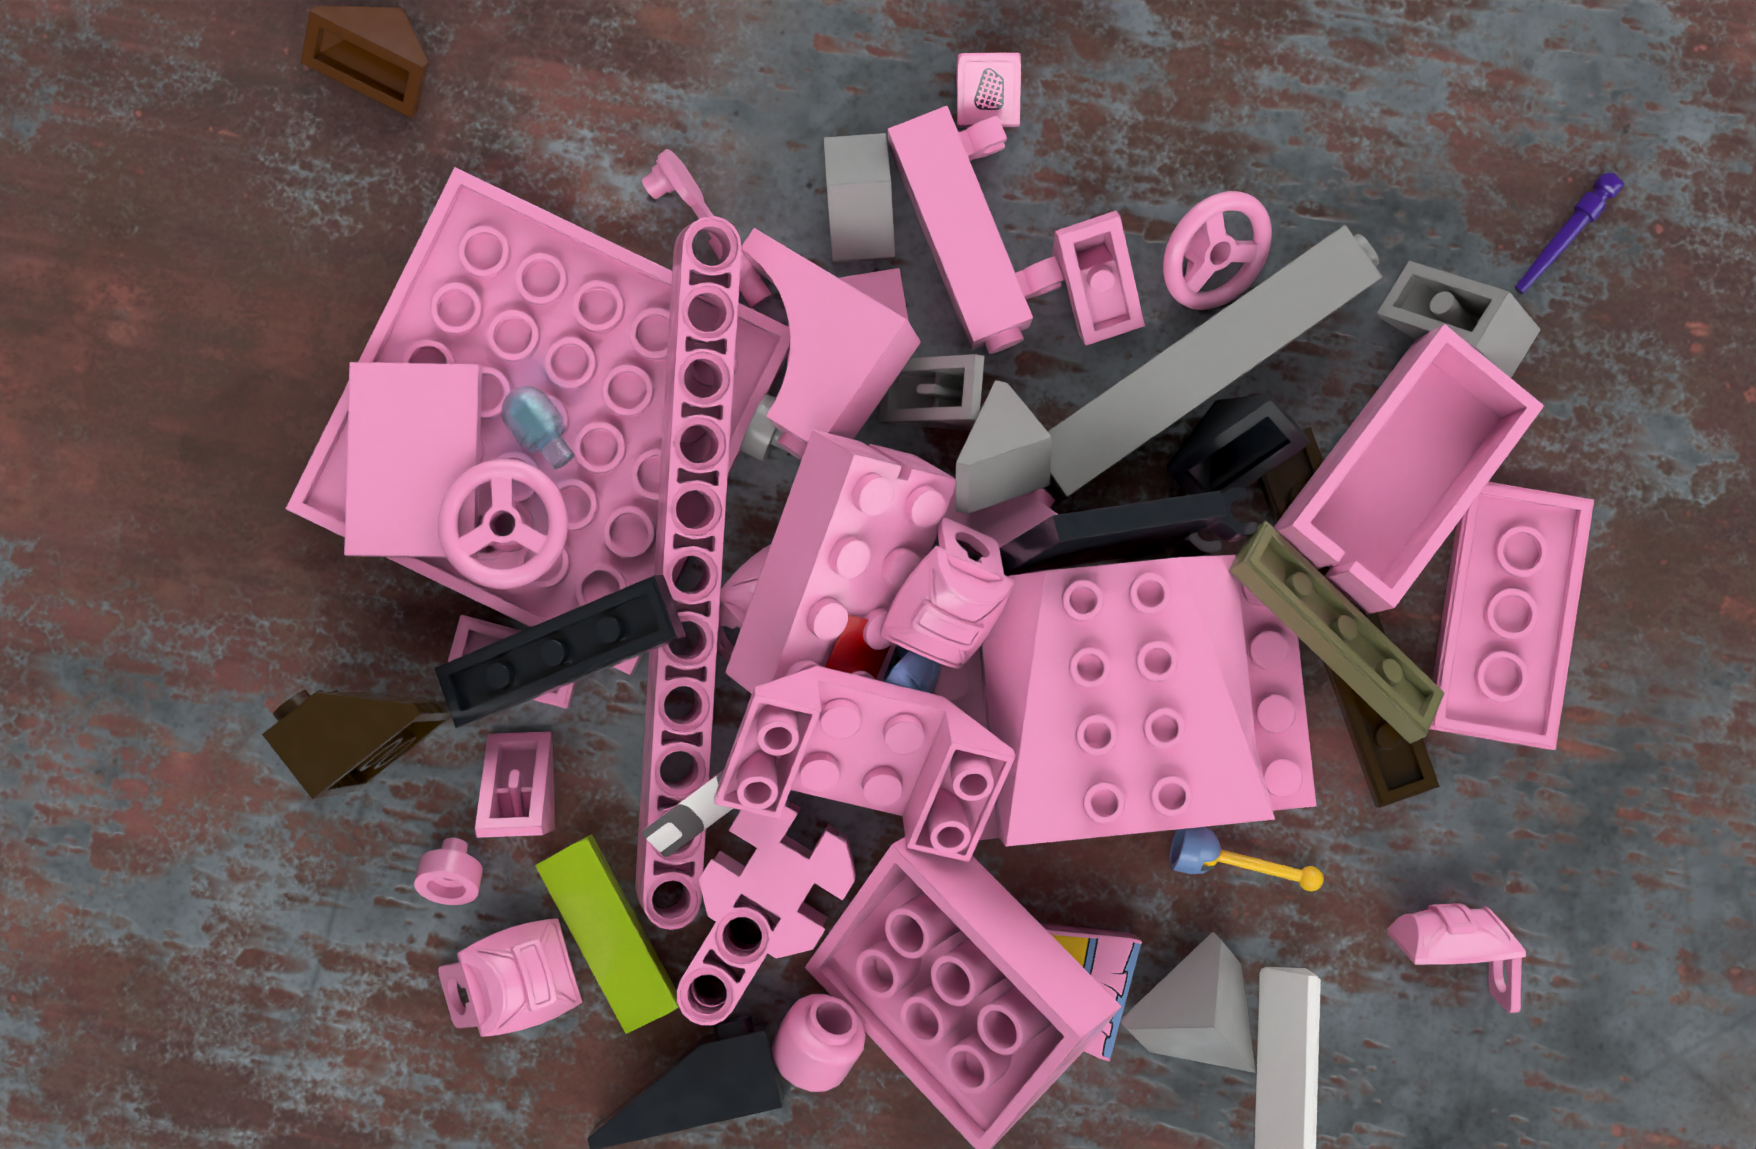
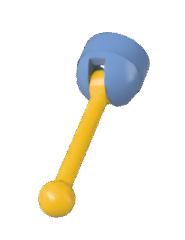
[1169,827,1324,892]

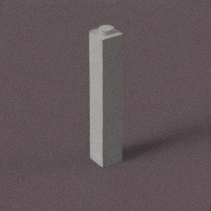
[1048,225,1382,502]

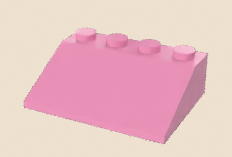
[805,837,1122,1149]

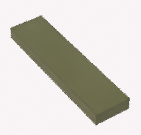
[1229,521,1445,744]

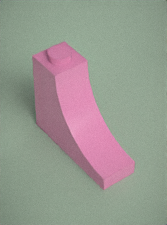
[741,228,921,460]

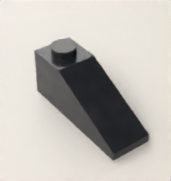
[588,1015,785,1149]

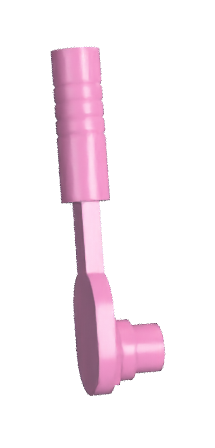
[642,149,772,308]

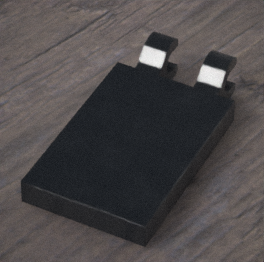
[999,487,1258,576]

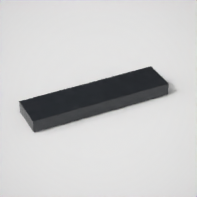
[434,575,686,728]

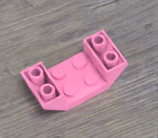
[714,666,1015,862]

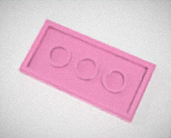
[1429,482,1594,750]

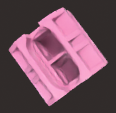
[677,798,856,1025]

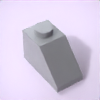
[1377,261,1541,378]

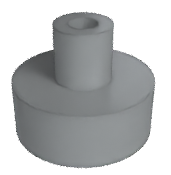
[740,393,788,462]

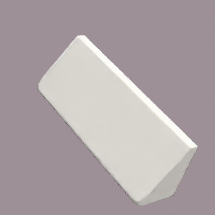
[1254,967,1321,1149]

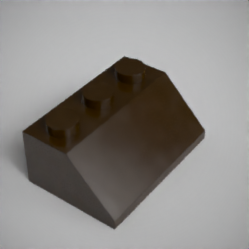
[262,690,451,799]

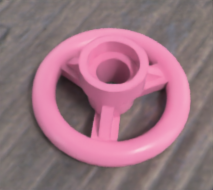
[1163,191,1272,310]
[438,459,568,589]

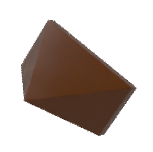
[300,6,429,118]

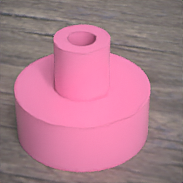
[414,838,483,905]

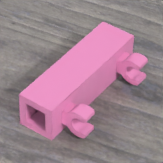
[888,106,1064,354]

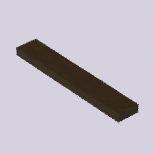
[1258,427,1440,808]

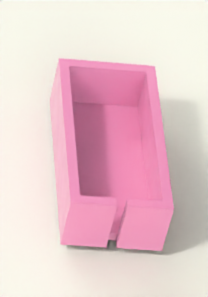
[1273,324,1544,614]
[725,429,956,694]

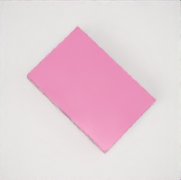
[344,362,482,558]

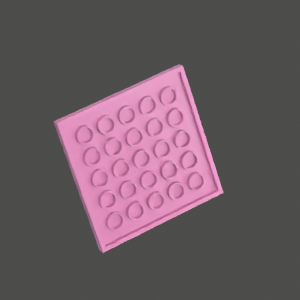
[286,167,790,675]

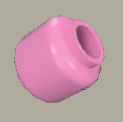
[771,994,866,1092]

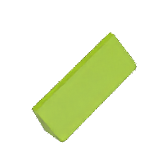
[535,834,679,1034]

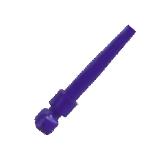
[1514,173,1624,295]

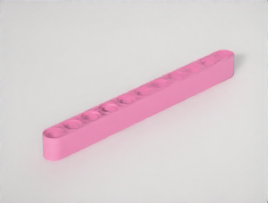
[635,216,742,930]

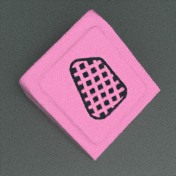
[956,53,1021,127]

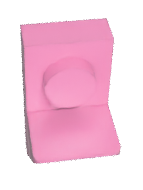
[1052,210,1145,346]

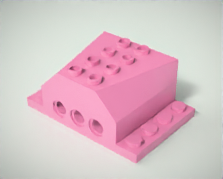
[932,555,1317,846]

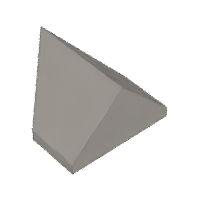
[1120,932,1256,1073]

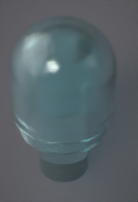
[501,386,575,470]

